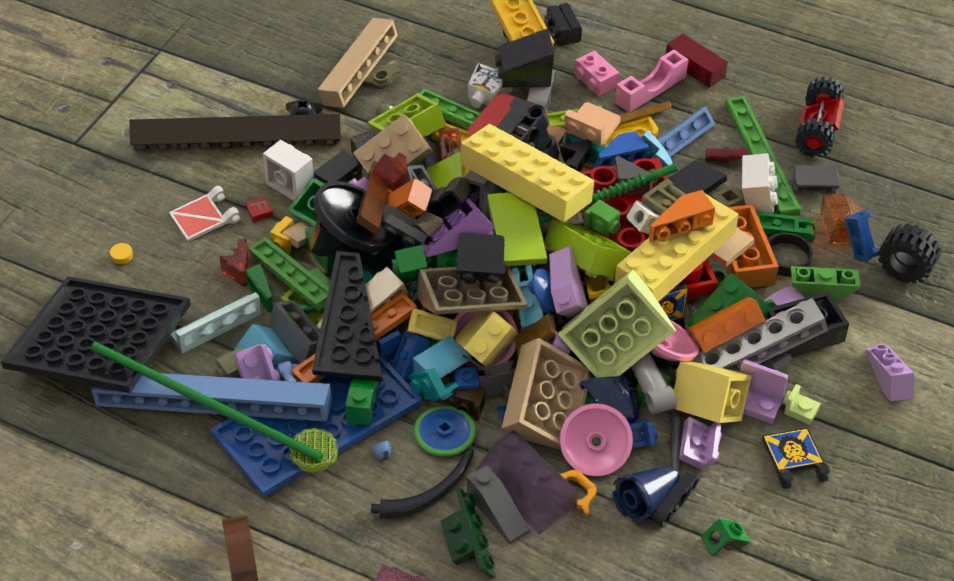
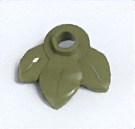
[364,60,399,88]

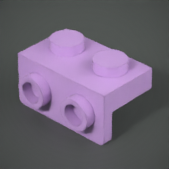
[679,417,722,471]

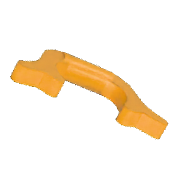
[547,470,596,517]

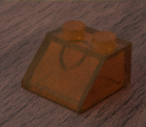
[820,193,863,244]

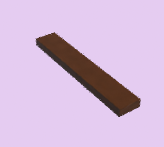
[356,161,392,234]

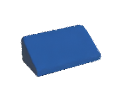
[391,331,430,382]

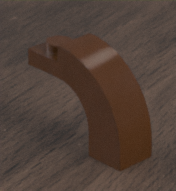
[222,515,258,581]

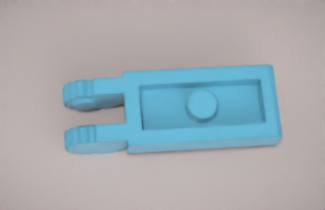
[512,265,544,330]

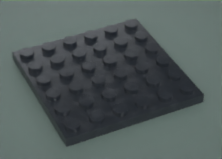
[1,276,191,393]

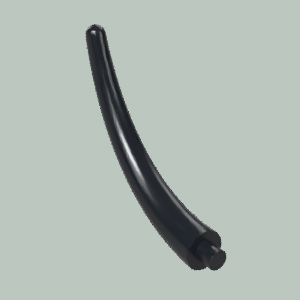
[371,448,474,519]

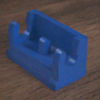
[844,210,880,261]

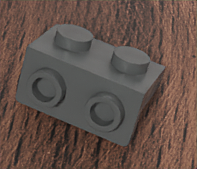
[380,204,427,246]

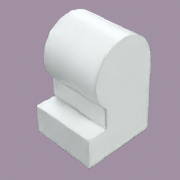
[627,201,660,235]

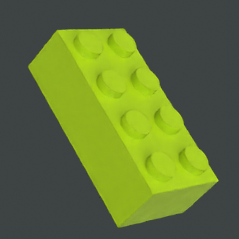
[544,219,632,282]

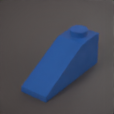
[593,131,650,169]

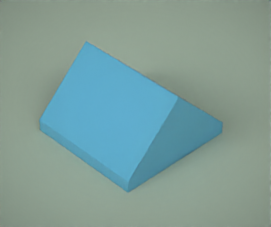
[234,324,298,369]
[413,336,472,378]

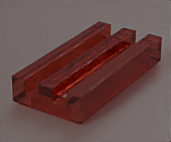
[439,128,461,160]

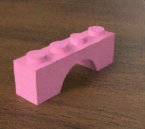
[615,50,688,112]

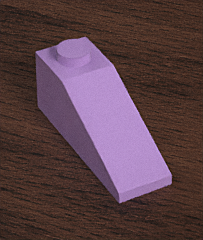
[549,246,588,318]

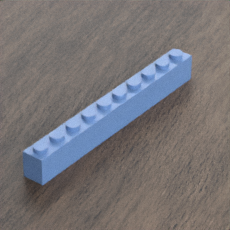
[91,373,332,421]

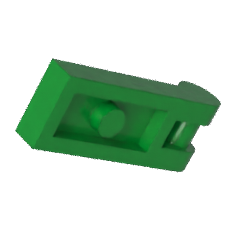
[756,212,816,242]

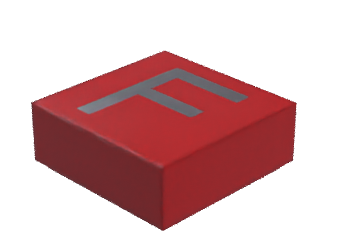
[245,197,273,222]

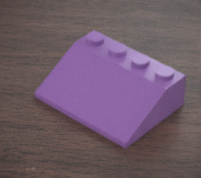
[420,197,495,257]

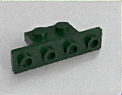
[440,488,496,579]

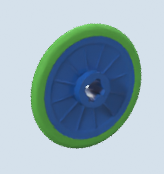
[414,406,476,457]

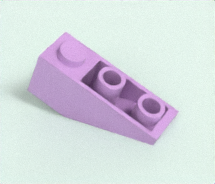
[866,344,914,401]

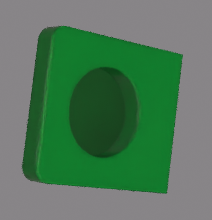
[701,518,751,555]

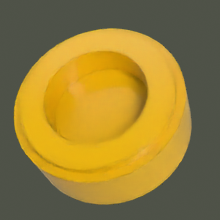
[110,243,133,264]

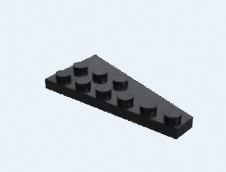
[312,251,383,381]

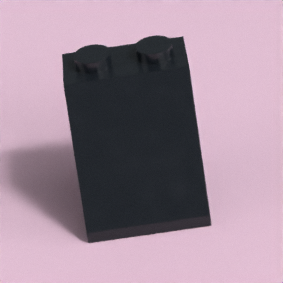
[495,29,554,88]

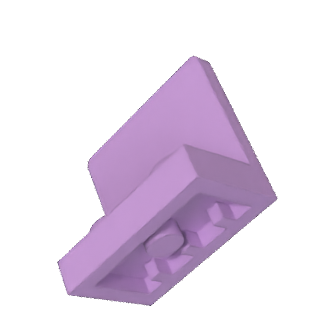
[740,360,788,425]

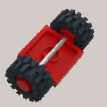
[795,77,844,157]

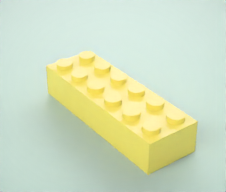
[460,124,594,222]
[615,194,739,301]

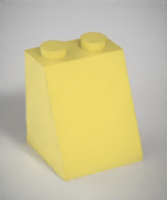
[454,311,519,367]
[673,361,752,423]

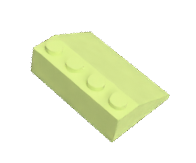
[558,269,676,387]

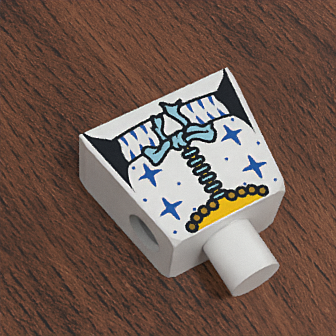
[468,63,512,108]

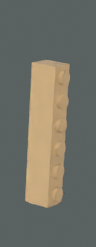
[318,18,398,108]

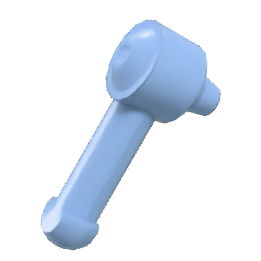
[276,361,299,382]

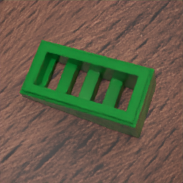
[246,264,273,313]

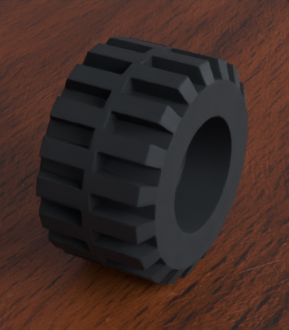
[878,224,941,283]

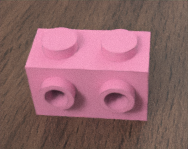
[574,51,619,97]

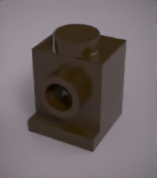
[448,387,486,421]

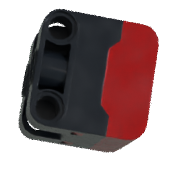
[468,94,559,159]

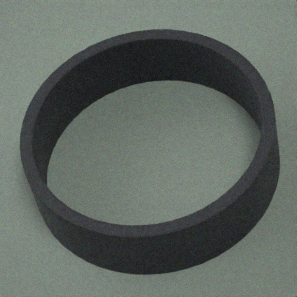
[768,233,813,277]

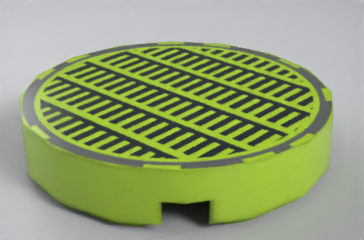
[289,428,338,472]

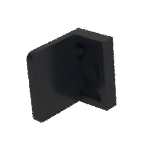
[456,233,506,283]

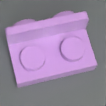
[233,344,281,381]

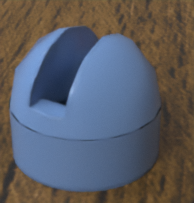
[371,441,392,460]

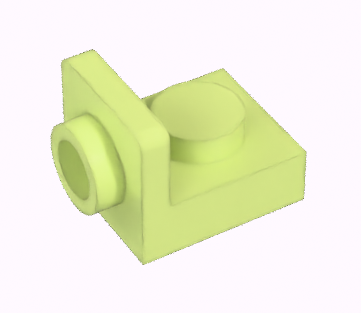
[783,384,821,425]

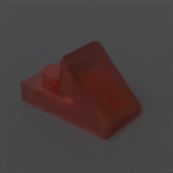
[373,152,406,192]
[219,239,249,287]

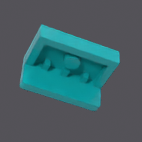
[408,368,459,401]

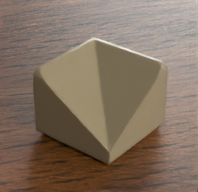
[411,212,444,237]

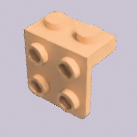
[565,102,621,147]

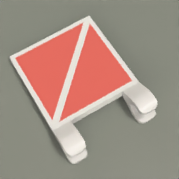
[169,186,240,242]

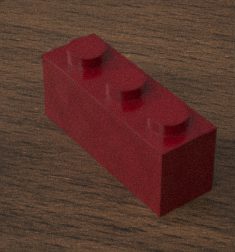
[666,33,728,88]

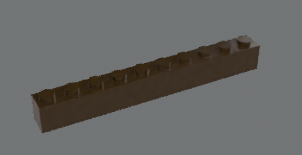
[129,114,341,150]

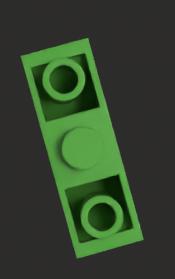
[790,266,860,302]

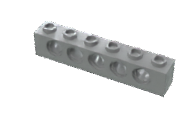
[691,298,828,372]

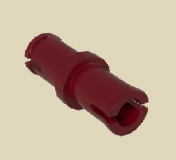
[705,146,748,163]

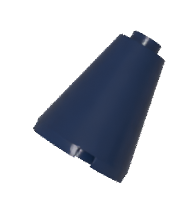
[612,466,679,523]

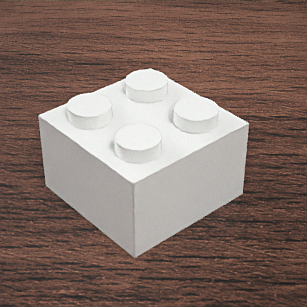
[263,140,314,201]
[742,153,778,214]

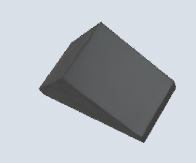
[614,156,653,195]

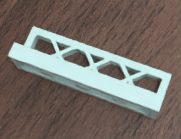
[170,292,261,354]

